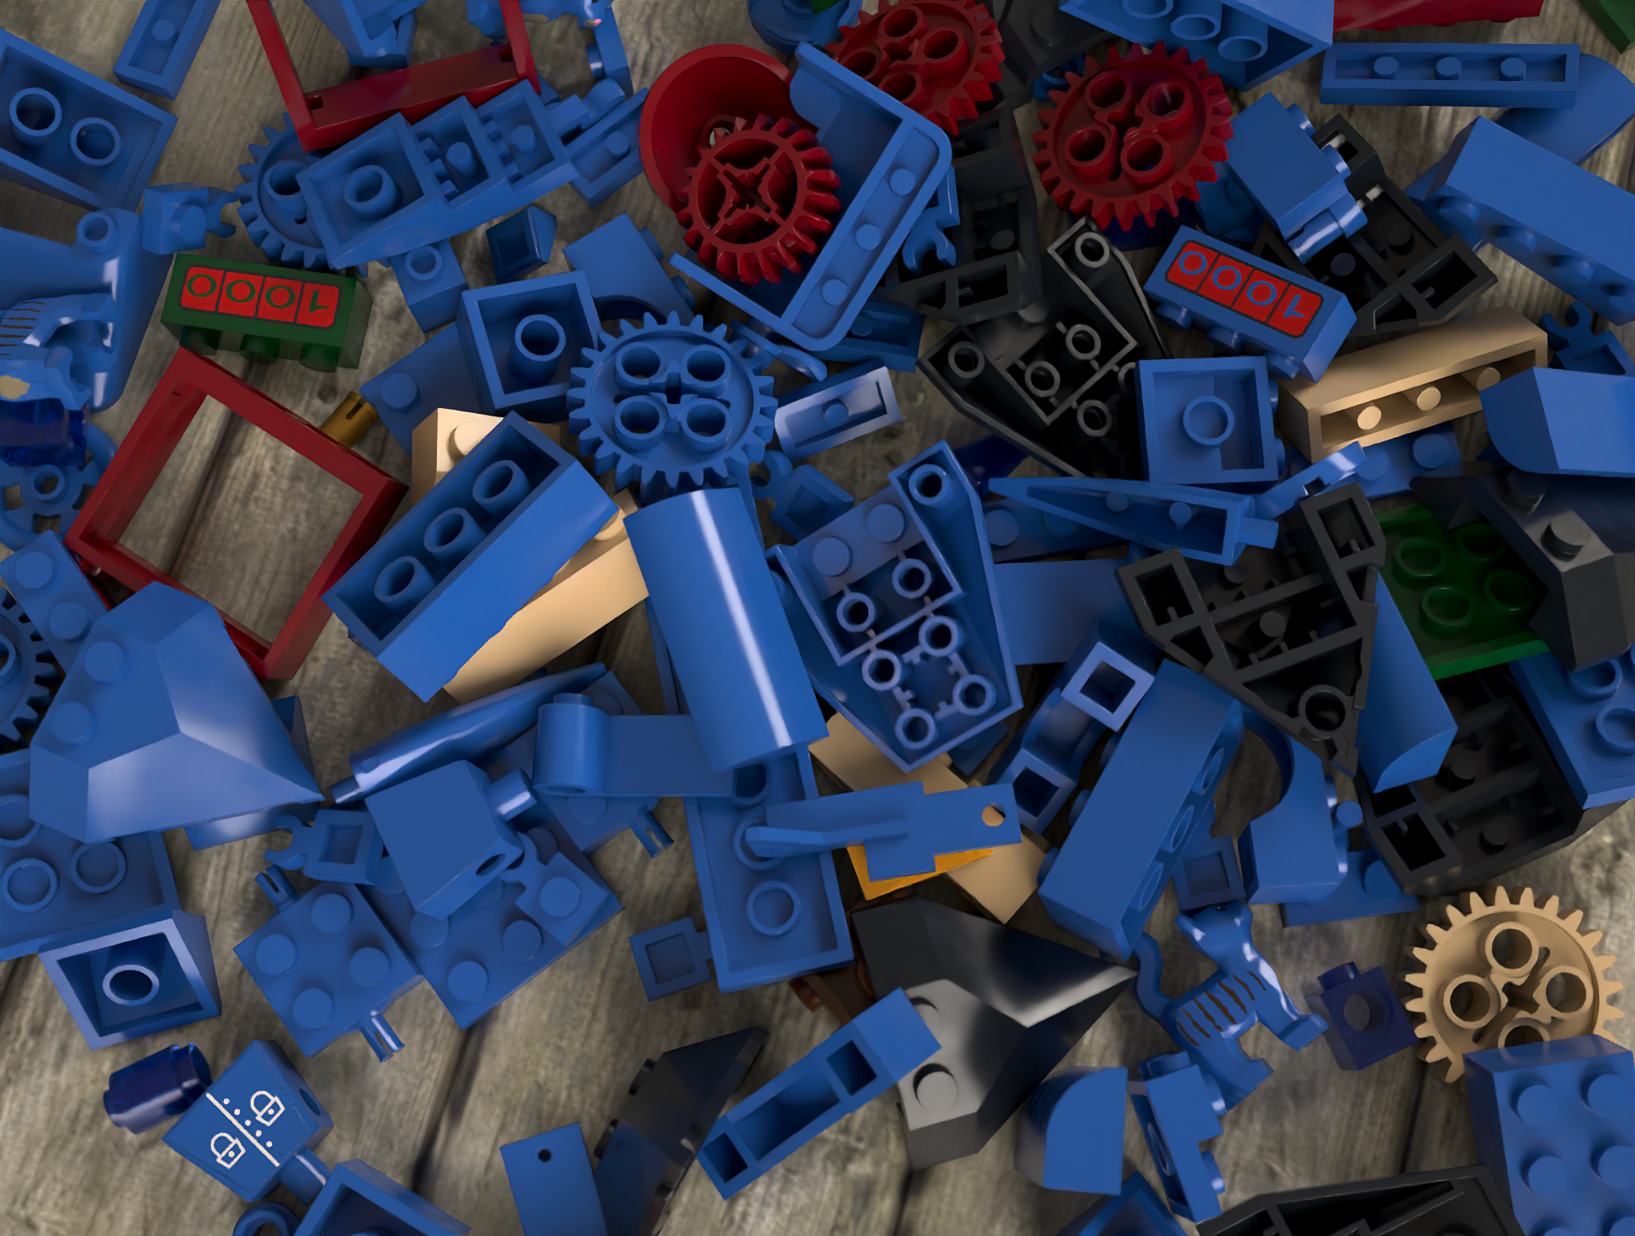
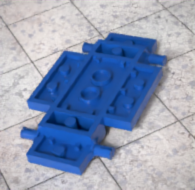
[232,668,675,1063]

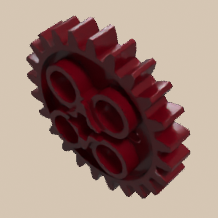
[824,0,1006,136]
[1031,41,1234,232]

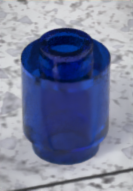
[103,1043,214,1135]

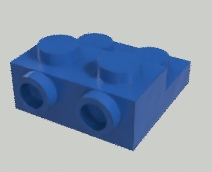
[1133,356,1285,495]
[1126,1050,1226,1223]

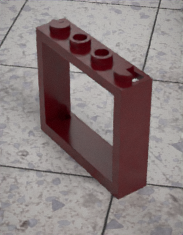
[246,0,542,153]
[62,347,410,683]

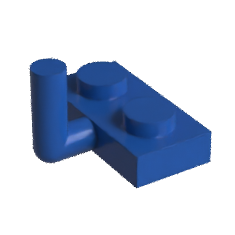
[1279,800,1419,928]

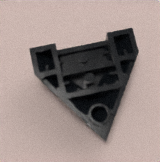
[869,105,1043,326]
[1212,113,1498,358]
[1114,481,1387,778]
[849,894,1140,1171]
[593,1026,771,1236]

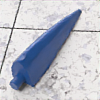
[988,477,1278,566]
[330,661,607,809]

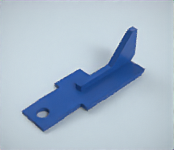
[745,781,1022,882]

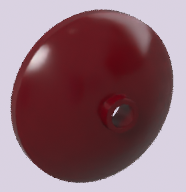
[637,44,818,215]

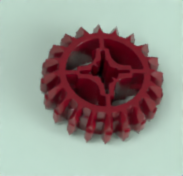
[674,113,843,287]

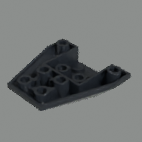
[915,214,1175,481]

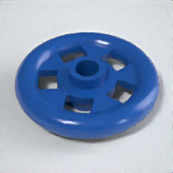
[0,417,118,552]

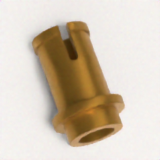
[319,391,380,449]

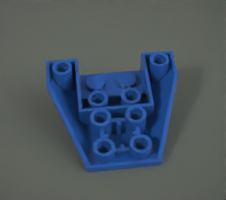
[763,439,1024,774]

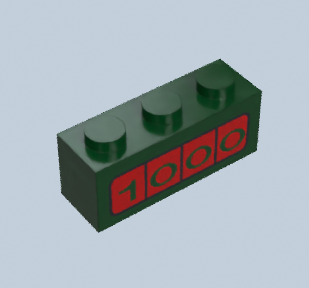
[160,253,373,373]

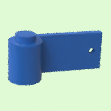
[531,693,738,797]
[500,1121,608,1236]

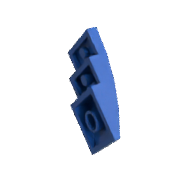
[295,78,580,269]

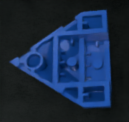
[28,580,327,845]

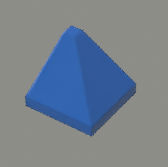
[486,206,558,285]

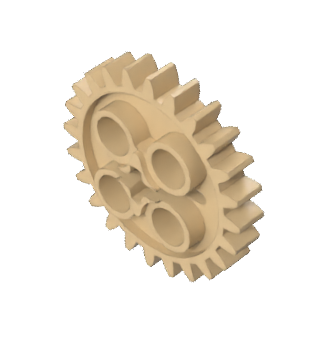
[1396,885,1624,1096]

